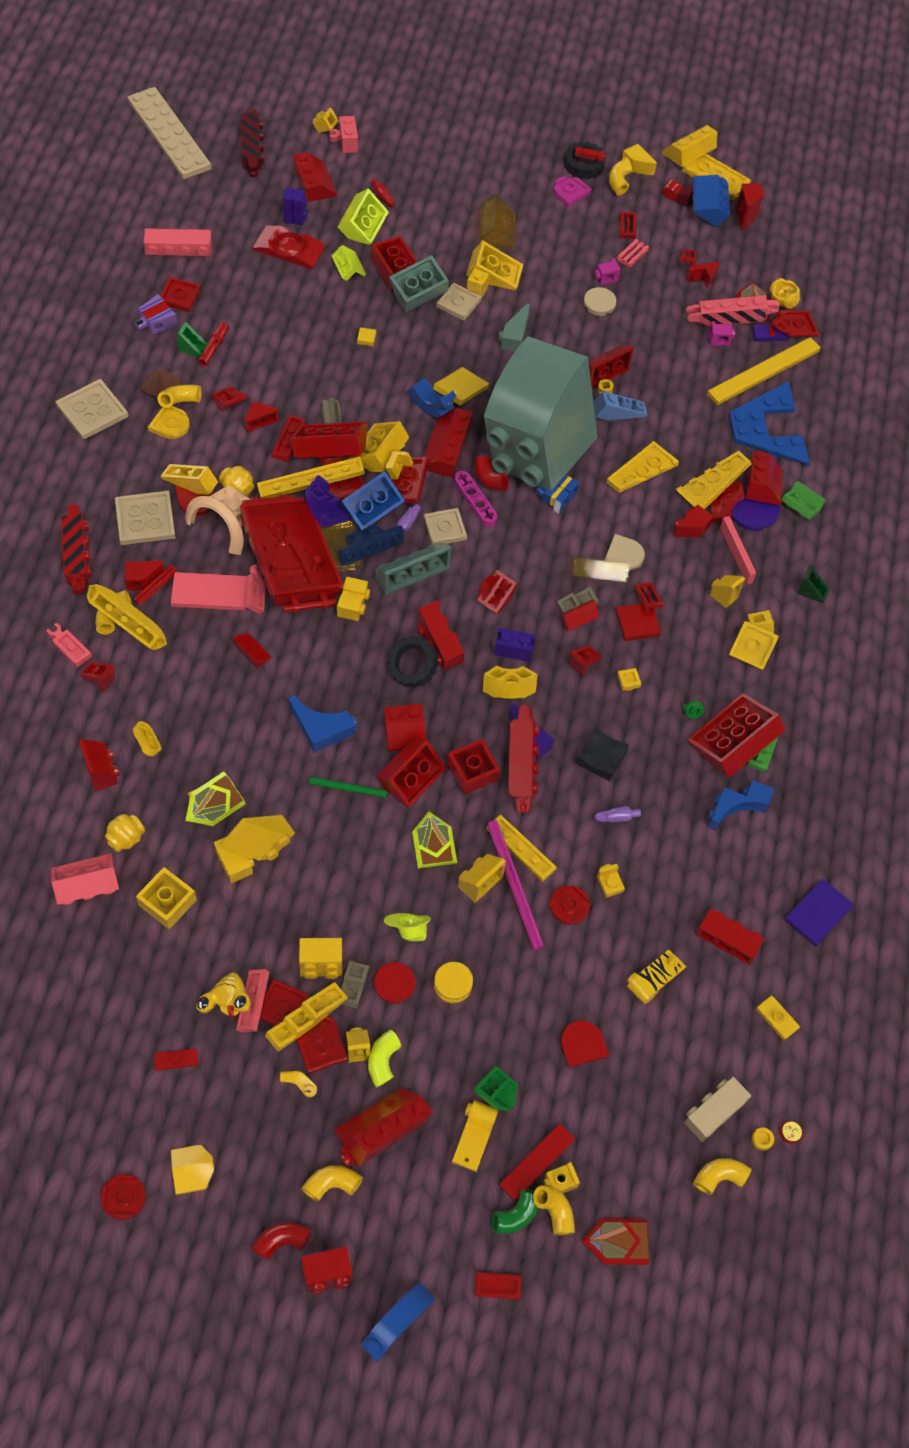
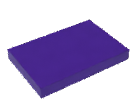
[785,879,854,947]

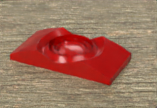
[253,225,325,270]

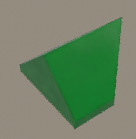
[176,322,208,358]

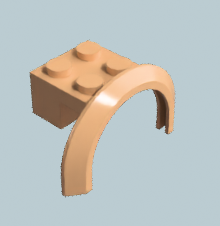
[185,485,250,555]

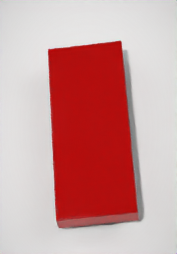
[154,1048,199,1071]

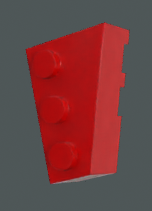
[416,600,465,671]

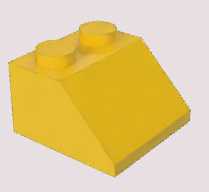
[458,854,506,903]

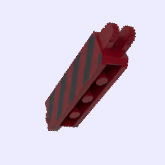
[240,109,264,177]

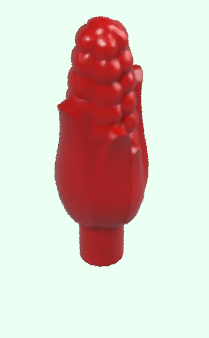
[371,179,395,207]

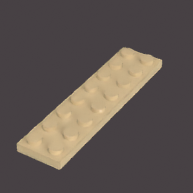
[127,87,212,180]

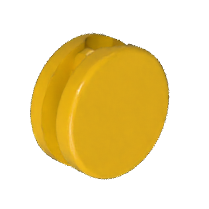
[434,962,473,1003]

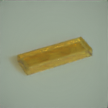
[573,557,629,583]

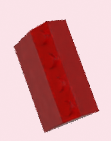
[687,693,786,778]

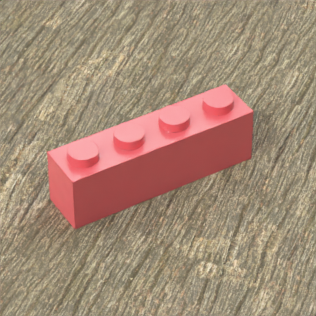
[144,229,212,256]

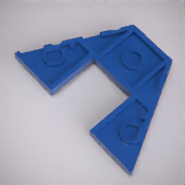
[728,382,810,467]

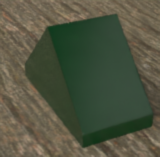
[797,566,829,603]

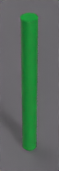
[309,777,387,798]

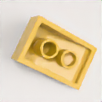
[466,241,523,290]
[220,815,295,861]

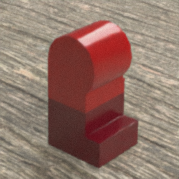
[662,180,693,207]

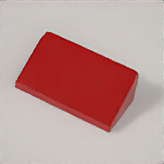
[233,632,272,668]

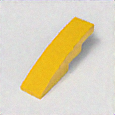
[265,982,348,1052]

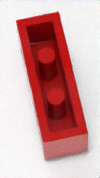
[696,908,764,965]

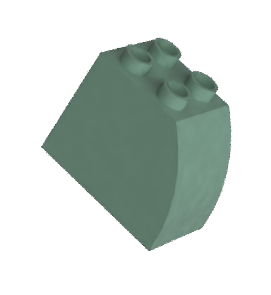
[484,336,598,491]

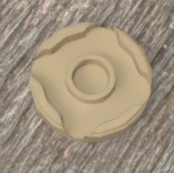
[584,287,616,316]

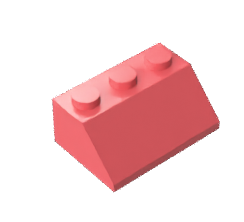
[51,853,119,905]

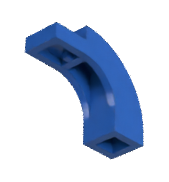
[407,378,457,417]
[361,1283,436,1362]

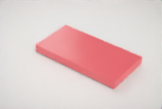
[171,572,247,611]

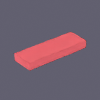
[236,969,270,1033]

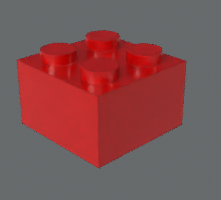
[447,739,500,795]
[301,1246,352,1295]

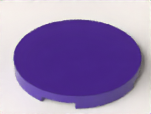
[732,485,780,531]

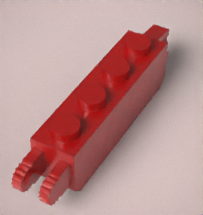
[509,704,540,813]

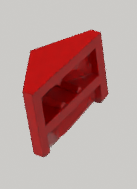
[210,386,249,412]
[477,570,518,614]

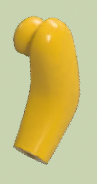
[280,1070,317,1097]

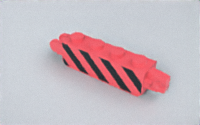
[686,295,779,327]

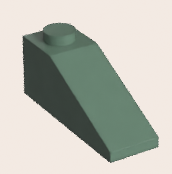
[499,304,530,351]

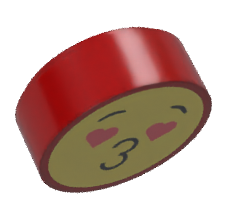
[780,1121,803,1144]

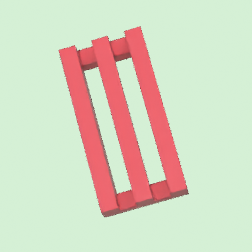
[617,239,649,268]

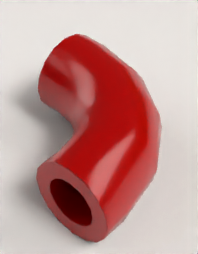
[475,456,509,491]
[250,1222,312,1260]

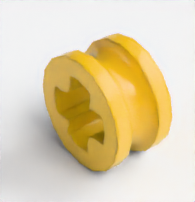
[597,379,613,394]

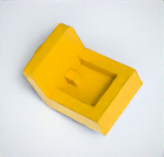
[386,451,413,479]

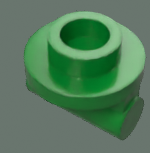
[682,701,704,719]

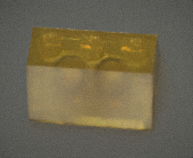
[479,194,516,249]

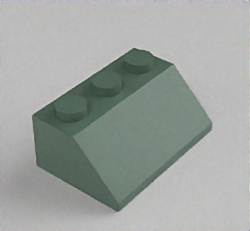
[389,255,449,312]

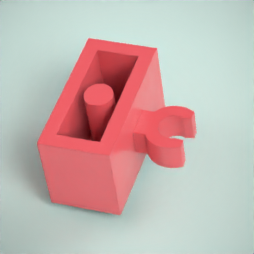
[329,116,358,153]

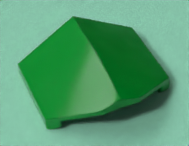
[473,1066,518,1112]

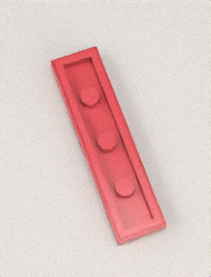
[720,516,756,585]

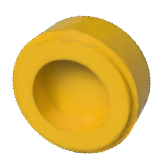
[751,1127,774,1151]

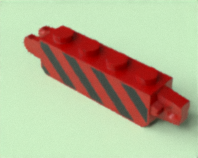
[61,504,92,594]

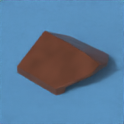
[141,369,182,398]

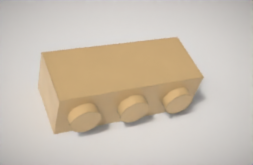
[685,1077,751,1143]

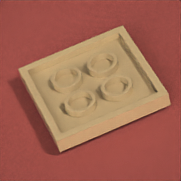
[55,379,129,440]
[115,491,176,545]

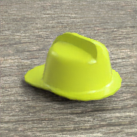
[384,913,431,941]

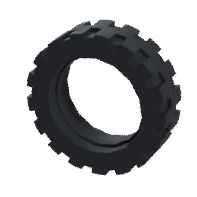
[564,141,606,179]
[387,636,439,688]

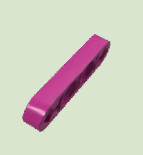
[454,471,497,527]

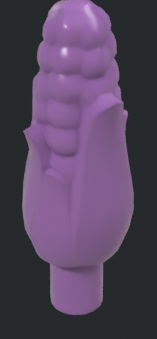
[396,504,421,533]
[594,806,641,823]

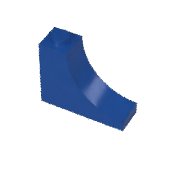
[288,695,357,752]

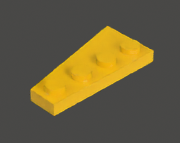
[606,441,679,493]
[676,450,752,509]

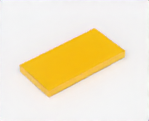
[682,154,751,201]

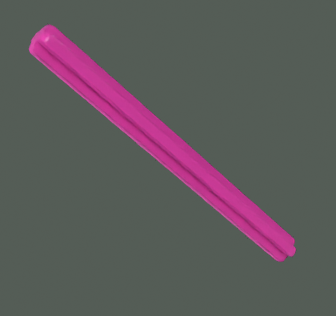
[488,820,544,950]

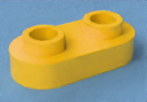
[133,721,161,757]

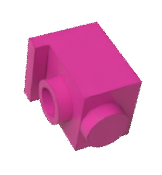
[594,258,621,285]
[709,321,735,346]

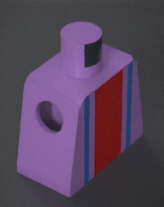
[134,294,177,334]

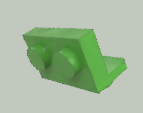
[781,481,826,520]

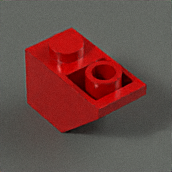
[673,504,714,538]
[125,560,164,591]

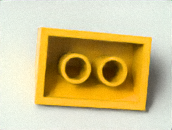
[662,125,717,167]
[349,421,410,472]

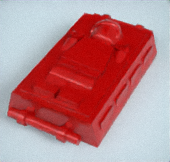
[240,494,344,613]

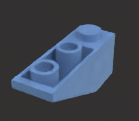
[593,391,648,421]

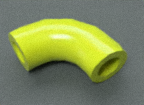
[368,1030,401,1088]

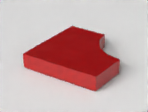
[710,481,746,523]

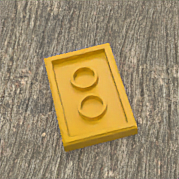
[433,367,489,406]

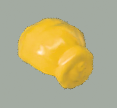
[770,278,800,309]
[219,466,254,497]
[105,814,145,852]

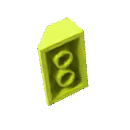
[338,189,389,245]

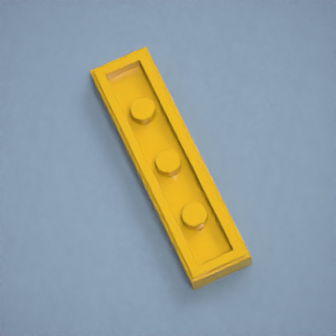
[486,814,557,883]

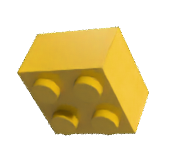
[136,867,197,930]
[299,938,342,979]

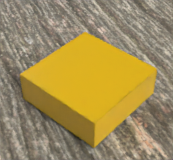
[357,327,376,346]

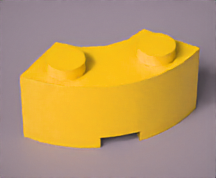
[483,666,538,699]

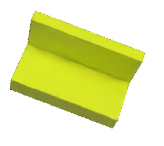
[332,245,366,281]

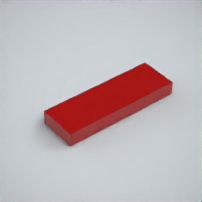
[272,415,306,462]

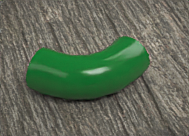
[491,1189,539,1234]

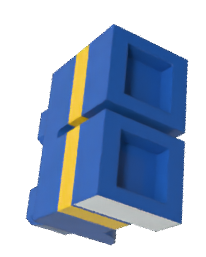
[536,475,579,514]

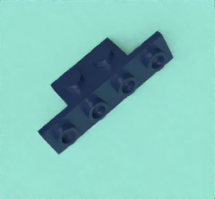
[339,525,404,566]

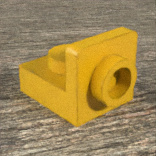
[597,864,625,898]

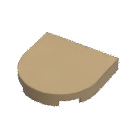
[603,534,644,572]

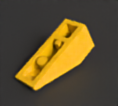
[160,464,218,495]

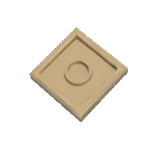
[436,283,482,321]
[423,508,467,545]

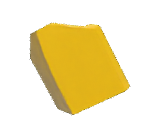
[171,1145,214,1195]

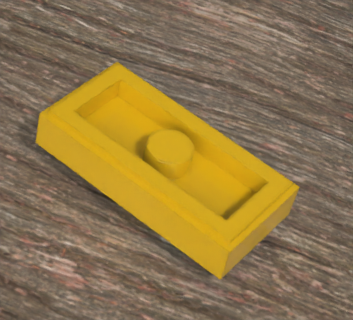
[756,996,800,1041]

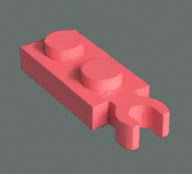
[245,564,266,614]
[47,623,92,667]

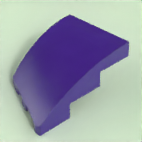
[305,475,350,528]

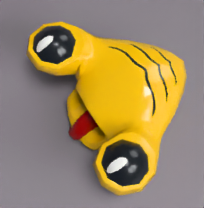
[197,972,251,1018]

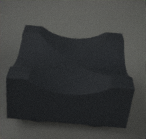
[576,728,629,781]

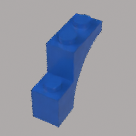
[707,780,774,831]

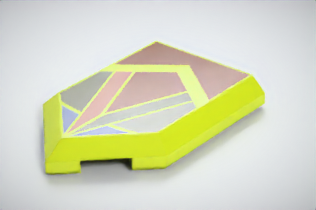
[185,772,246,826]
[412,811,457,868]

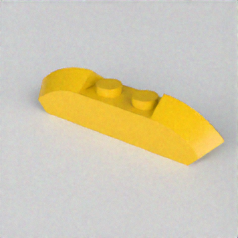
[87,584,167,650]

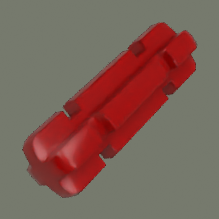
[575,147,606,161]

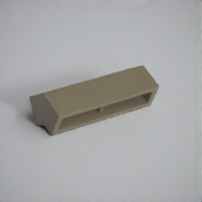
[321,397,342,423]

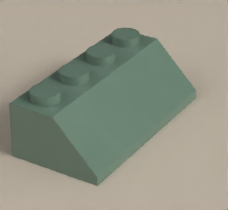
[375,542,451,595]

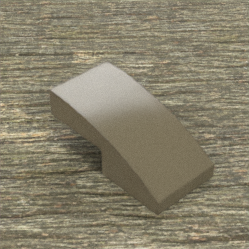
[557,587,599,613]
[341,961,369,1009]

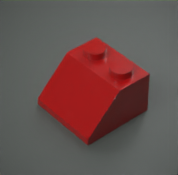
[735,183,765,230]
[383,703,426,752]
[79,739,120,791]

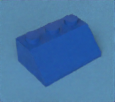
[692,175,730,227]
[339,471,405,530]

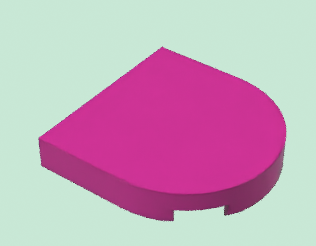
[553,176,591,207]

